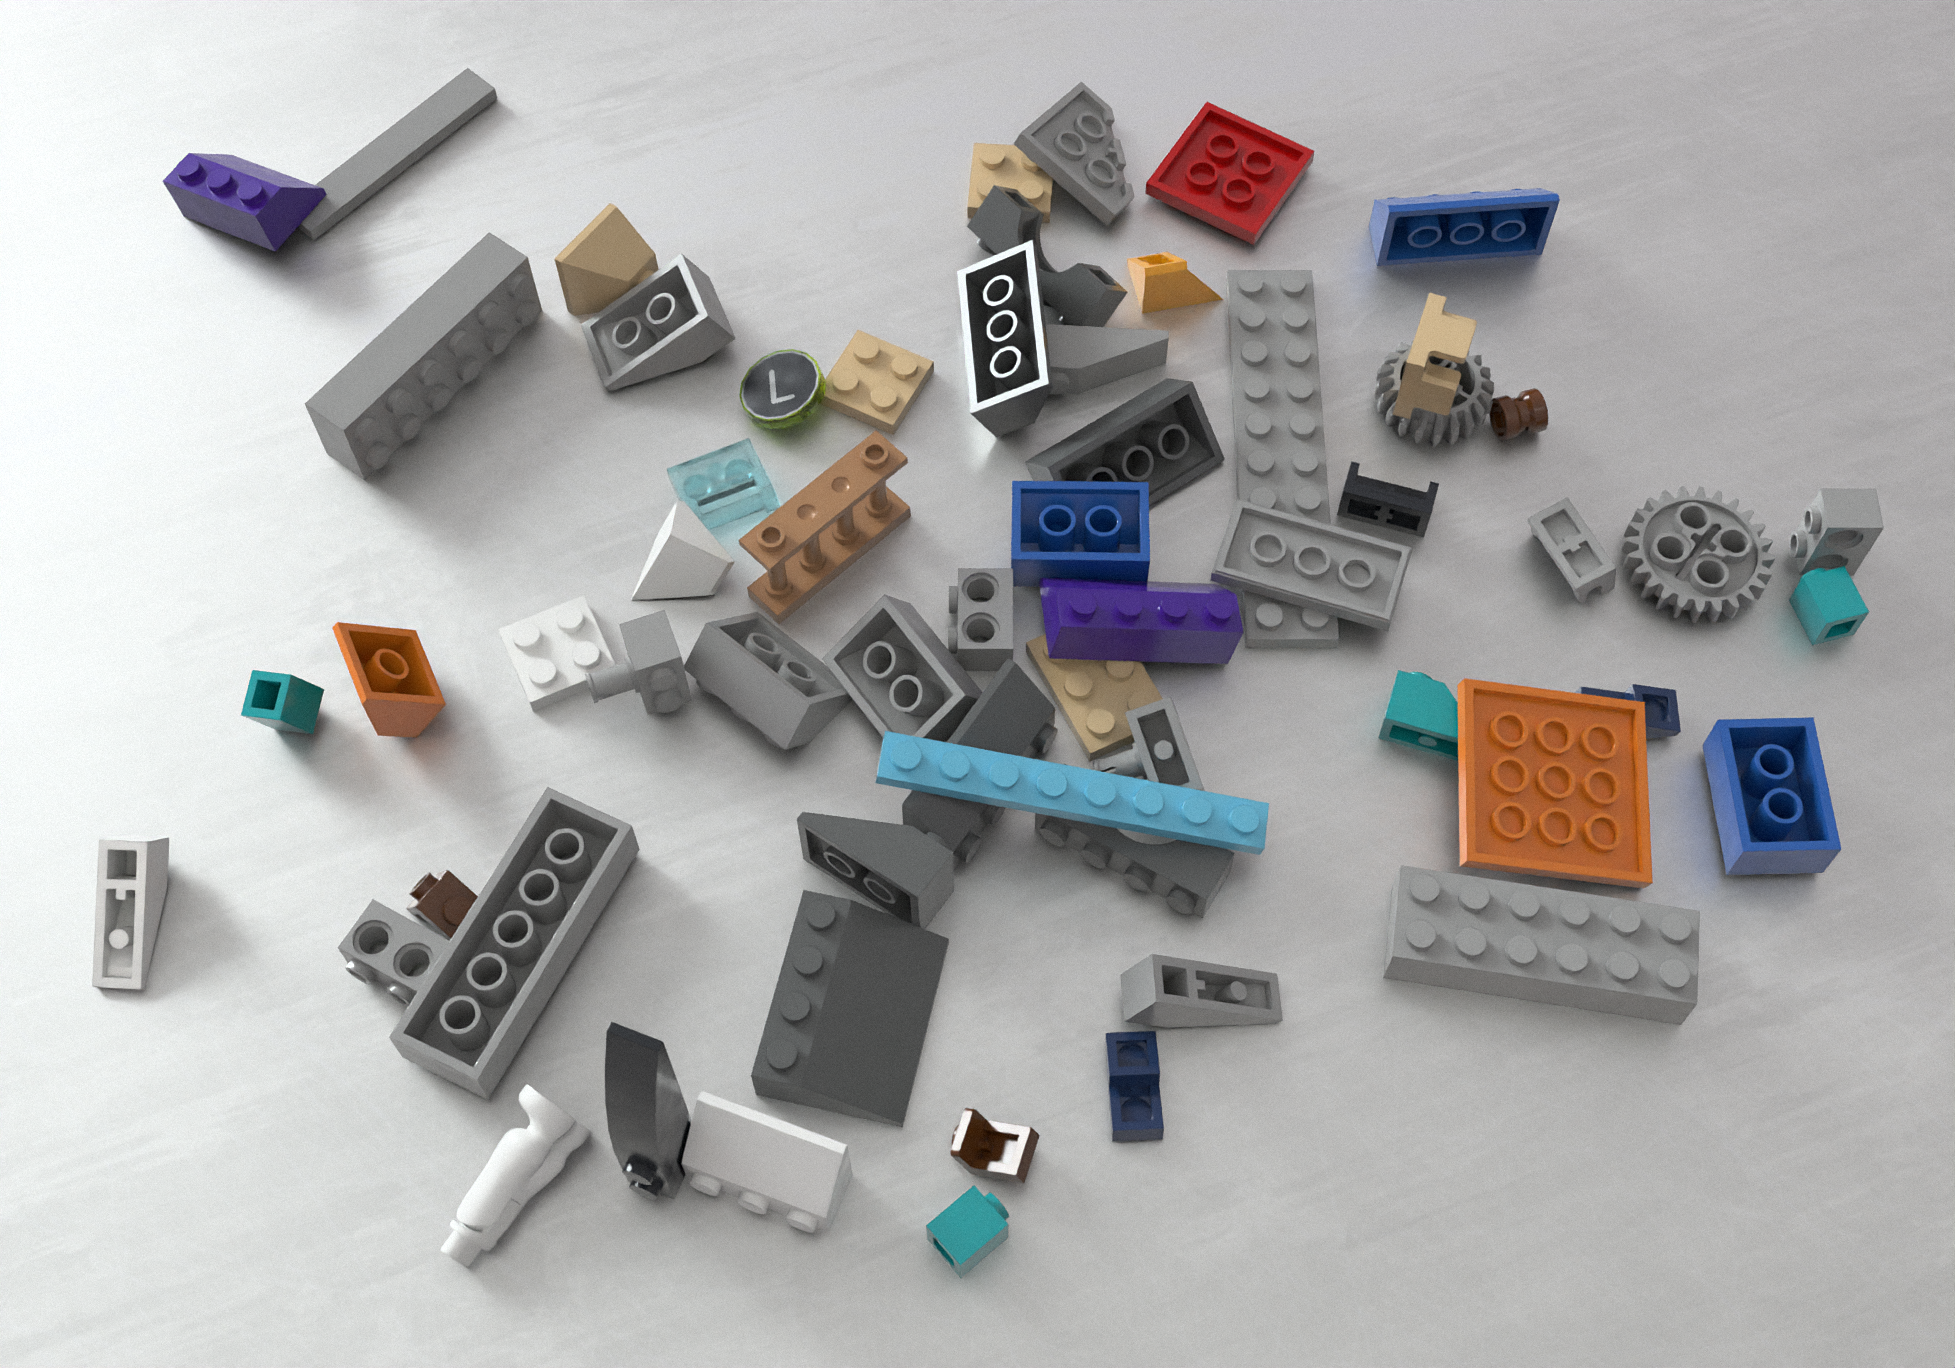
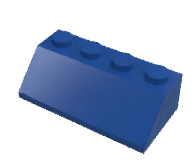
[1369,188,1560,266]

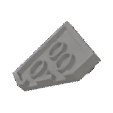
[1014,82,1135,226]

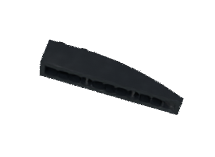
[605,1022,692,1200]

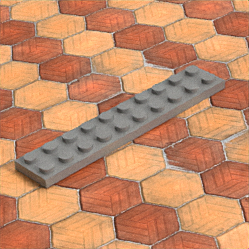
[1226,270,1339,648]

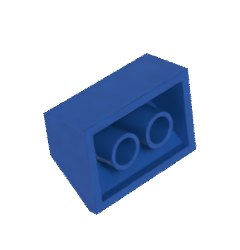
[1011,481,1150,587]

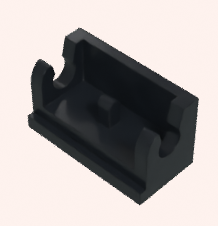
[1337,461,1439,538]

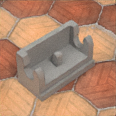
[1527,497,1616,603]

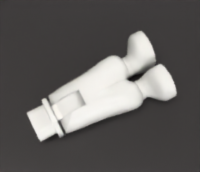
[440,1084,592,1268]

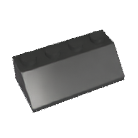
[957,240,1053,438]
[1025,378,1225,506]
[902,658,1058,871]

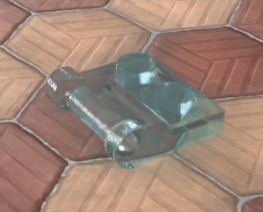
[667,438,780,530]

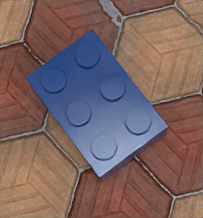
[1702,717,1841,875]

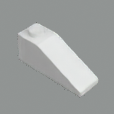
[92,835,170,990]

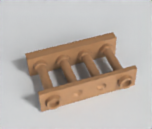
[739,430,911,624]

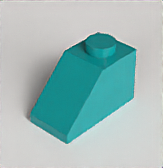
[1378,670,1458,761]

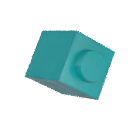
[1789,566,1869,646]
[241,670,324,734]
[926,1185,1009,1278]

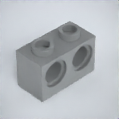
[1789,488,1884,576]
[948,568,1013,671]
[338,899,450,1007]

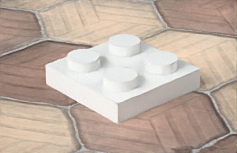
[498,595,616,711]

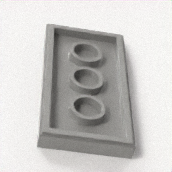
[1210,499,1413,631]

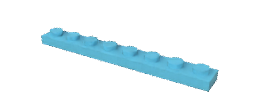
[875,731,1269,855]

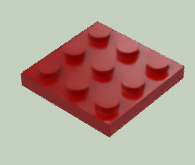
[1145,102,1315,245]

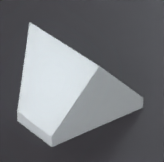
[631,501,735,601]

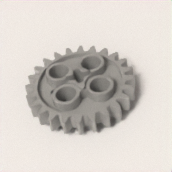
[1621,486,1775,623]

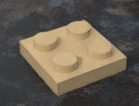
[967,143,1053,223]
[816,330,934,435]

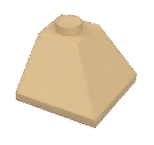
[554,203,659,316]

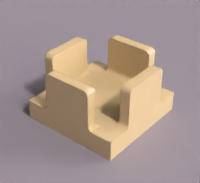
[1393,293,1477,419]

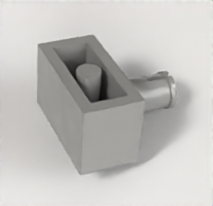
[585,610,692,715]
[1093,697,1205,791]

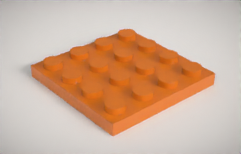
[1457,678,1653,889]

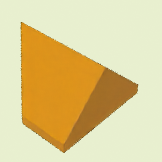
[1127,252,1224,314]

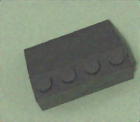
[751,890,949,1127]

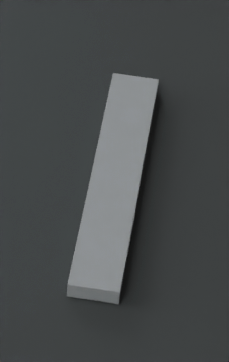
[297,68,497,240]

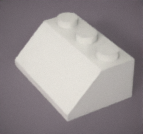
[681,1090,853,1233]

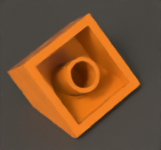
[332,622,446,738]

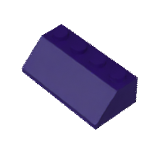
[1039,577,1244,664]

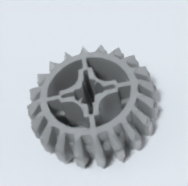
[1374,340,1494,447]

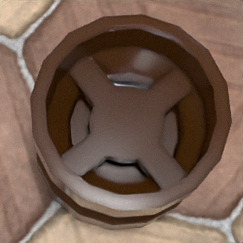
[1489,388,1549,441]

